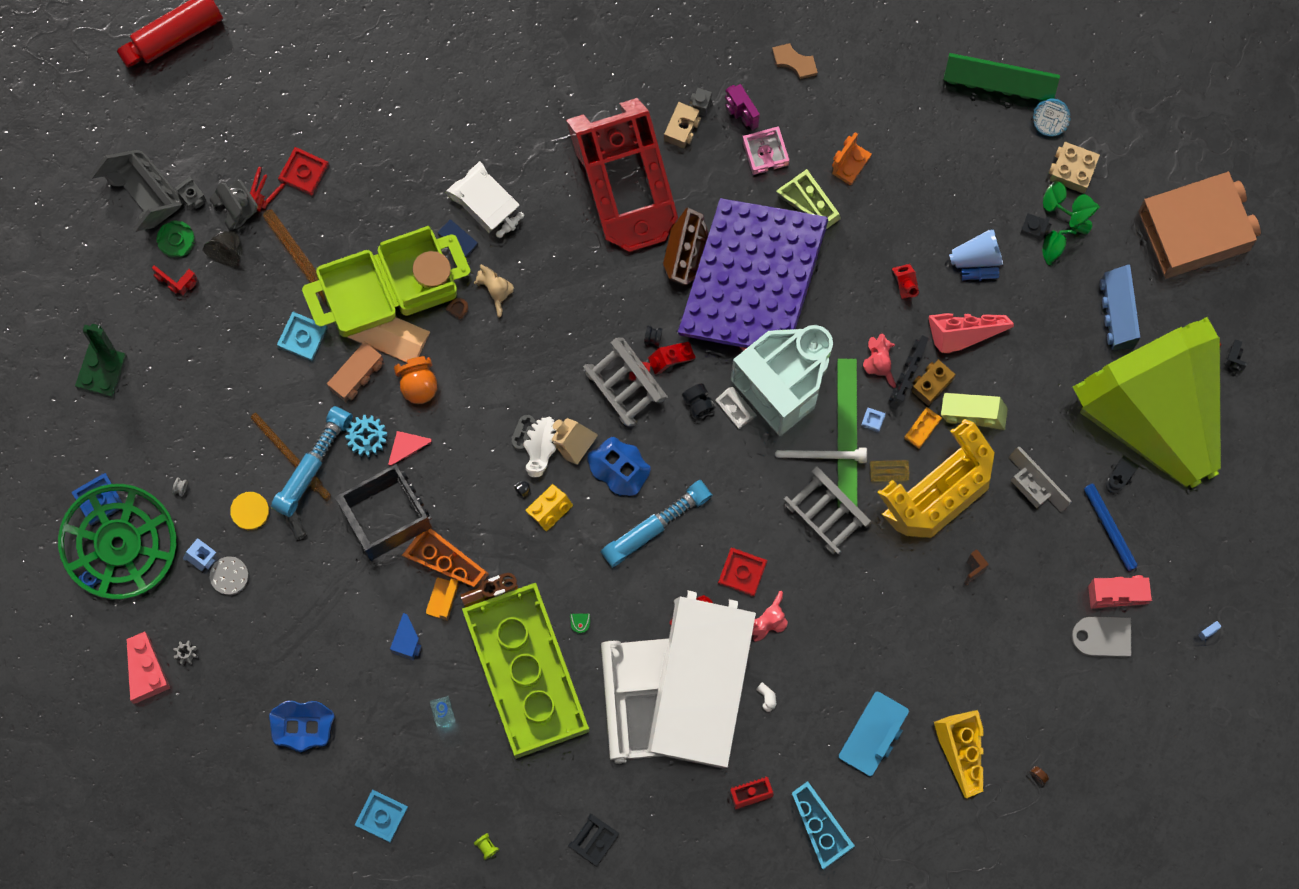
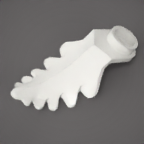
[524,417,556,477]

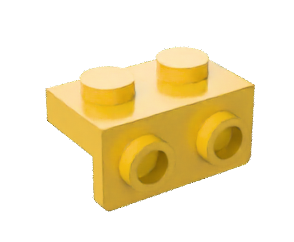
[525,484,573,531]

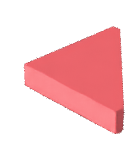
[388,431,432,466]

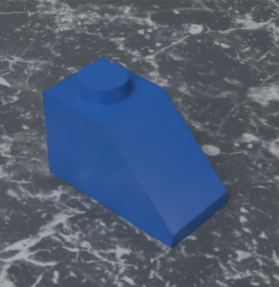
[390,613,422,660]

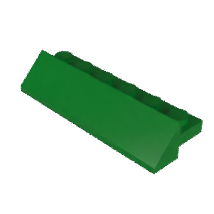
[943,53,1060,102]

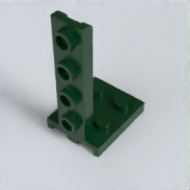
[75,324,127,398]

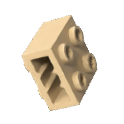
[1049,142,1100,194]

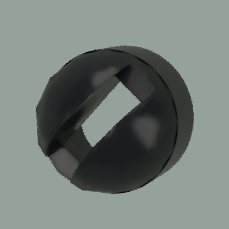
[514,481,531,498]

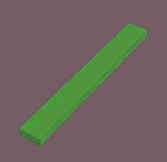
[837,359,857,508]

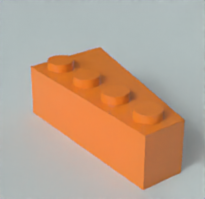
[402,529,489,588]

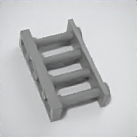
[583,338,668,426]
[784,467,872,555]

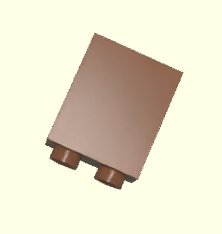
[1138,172,1261,279]

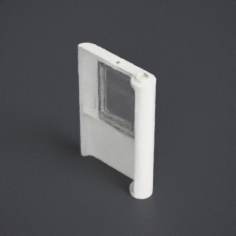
[601,639,669,764]

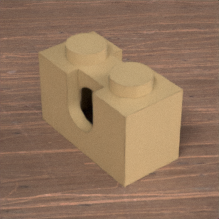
[664,102,701,149]

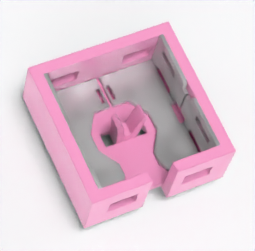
[742,126,789,175]

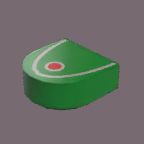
[570,613,590,634]

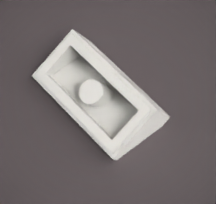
[715,387,757,429]

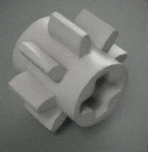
[173,641,198,665]

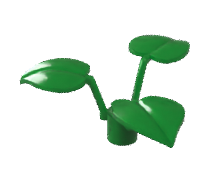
[1042,181,1100,266]

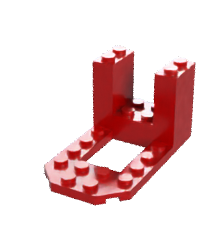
[566,98,678,252]

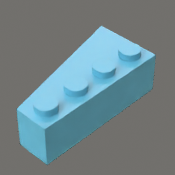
[792,781,855,870]

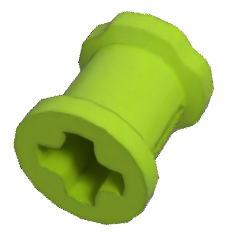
[474,833,499,860]

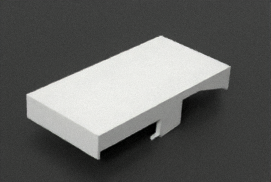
[647,590,756,768]

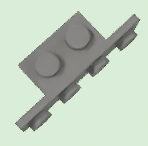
[1009,447,1072,512]

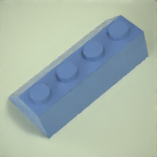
[1100,265,1140,350]

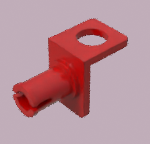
[892,264,919,299]

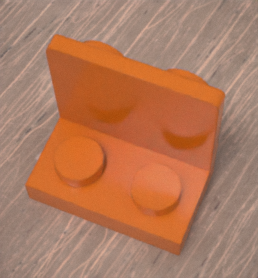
[832,133,872,185]

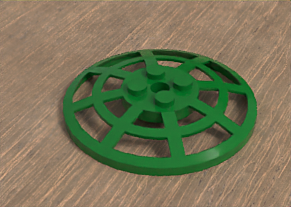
[58,484,176,600]

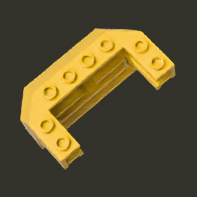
[877,419,995,538]

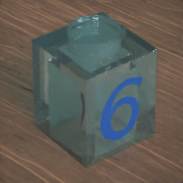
[430,696,455,728]

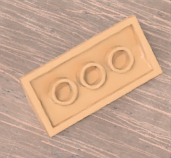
[348,317,430,363]

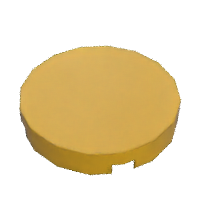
[231,492,269,530]

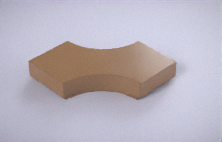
[772,43,818,79]

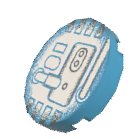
[1033,99,1071,136]

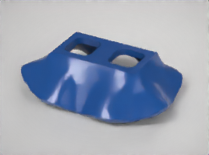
[588,437,651,496]
[269,700,335,752]

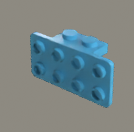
[839,692,909,776]

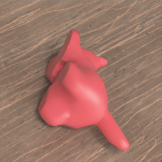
[863,334,896,388]
[752,591,788,642]

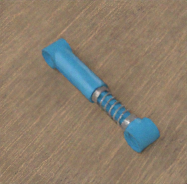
[271,406,353,517]
[600,480,713,568]

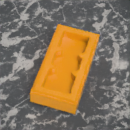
[904,407,942,449]

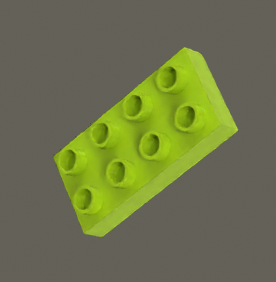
[462,583,589,759]

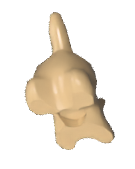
[474,264,514,317]

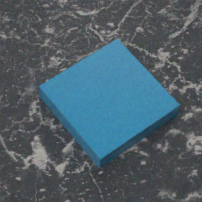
[355,790,408,843]

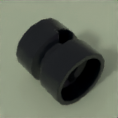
[682,383,716,419]

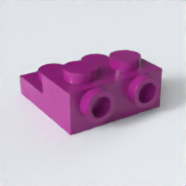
[725,84,760,130]

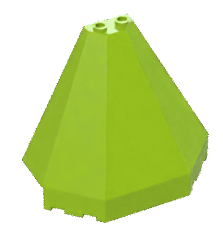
[1073,317,1221,488]

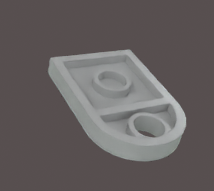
[1072,617,1131,657]

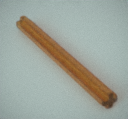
[263,209,326,301]

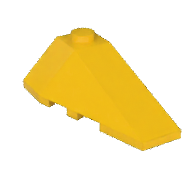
[934,710,983,798]

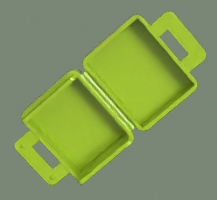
[302,226,470,337]

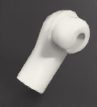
[756,682,776,712]

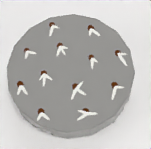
[209,557,249,596]

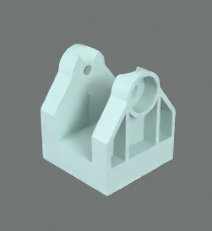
[731,325,833,436]

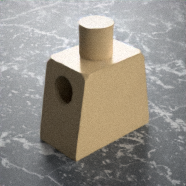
[552,418,598,465]

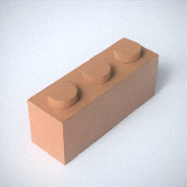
[327,341,383,403]

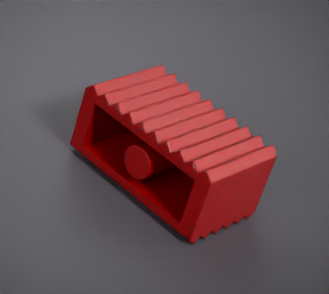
[730,776,774,809]

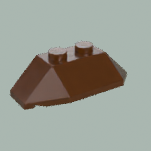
[663,208,709,285]

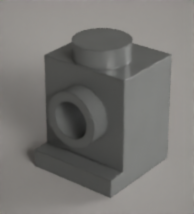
[689,88,712,117]
[175,177,206,210]

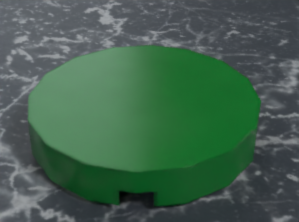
[156,220,195,258]

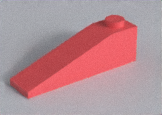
[929,313,1014,353]

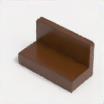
[964,549,989,585]

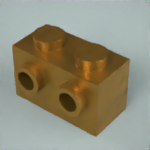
[912,359,956,406]

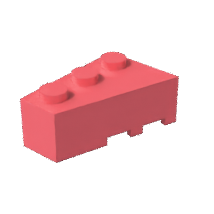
[127,632,170,704]

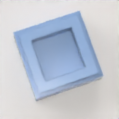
[861,408,885,433]
[1198,621,1221,641]

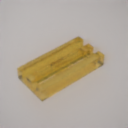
[870,460,909,481]

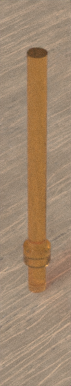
[250,413,331,500]

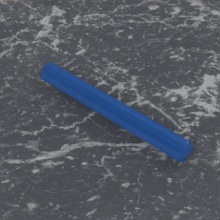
[1084,484,1138,571]

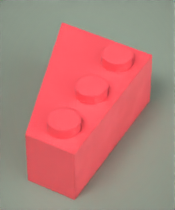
[1088,575,1152,609]

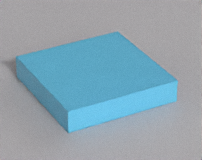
[277,312,328,361]

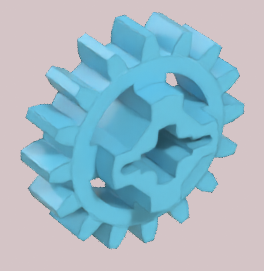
[345,415,388,457]

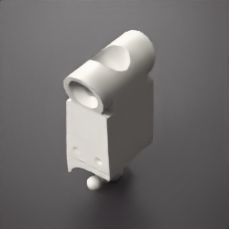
[445,161,524,238]

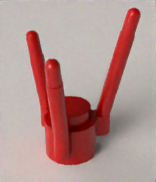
[250,166,285,211]

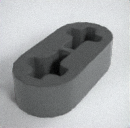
[512,415,536,451]

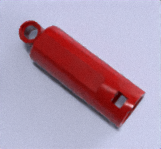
[117,0,223,68]

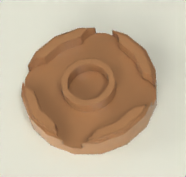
[413,251,451,288]

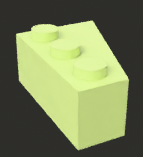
[776,169,841,229]
[941,393,1008,430]

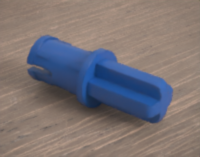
[961,267,999,281]

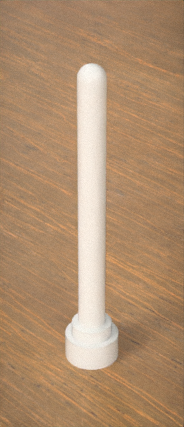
[775,448,867,463]

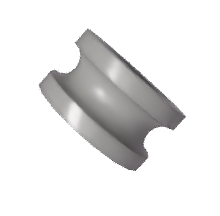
[172,477,187,497]

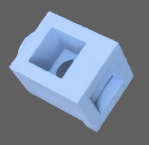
[183,538,216,571]

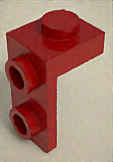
[152,265,197,296]
[648,342,696,374]

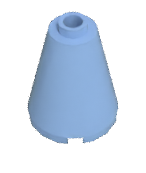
[949,229,1003,268]

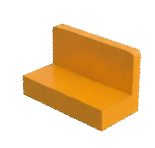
[426,577,459,621]

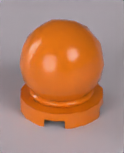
[394,356,437,404]

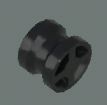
[644,325,663,347]

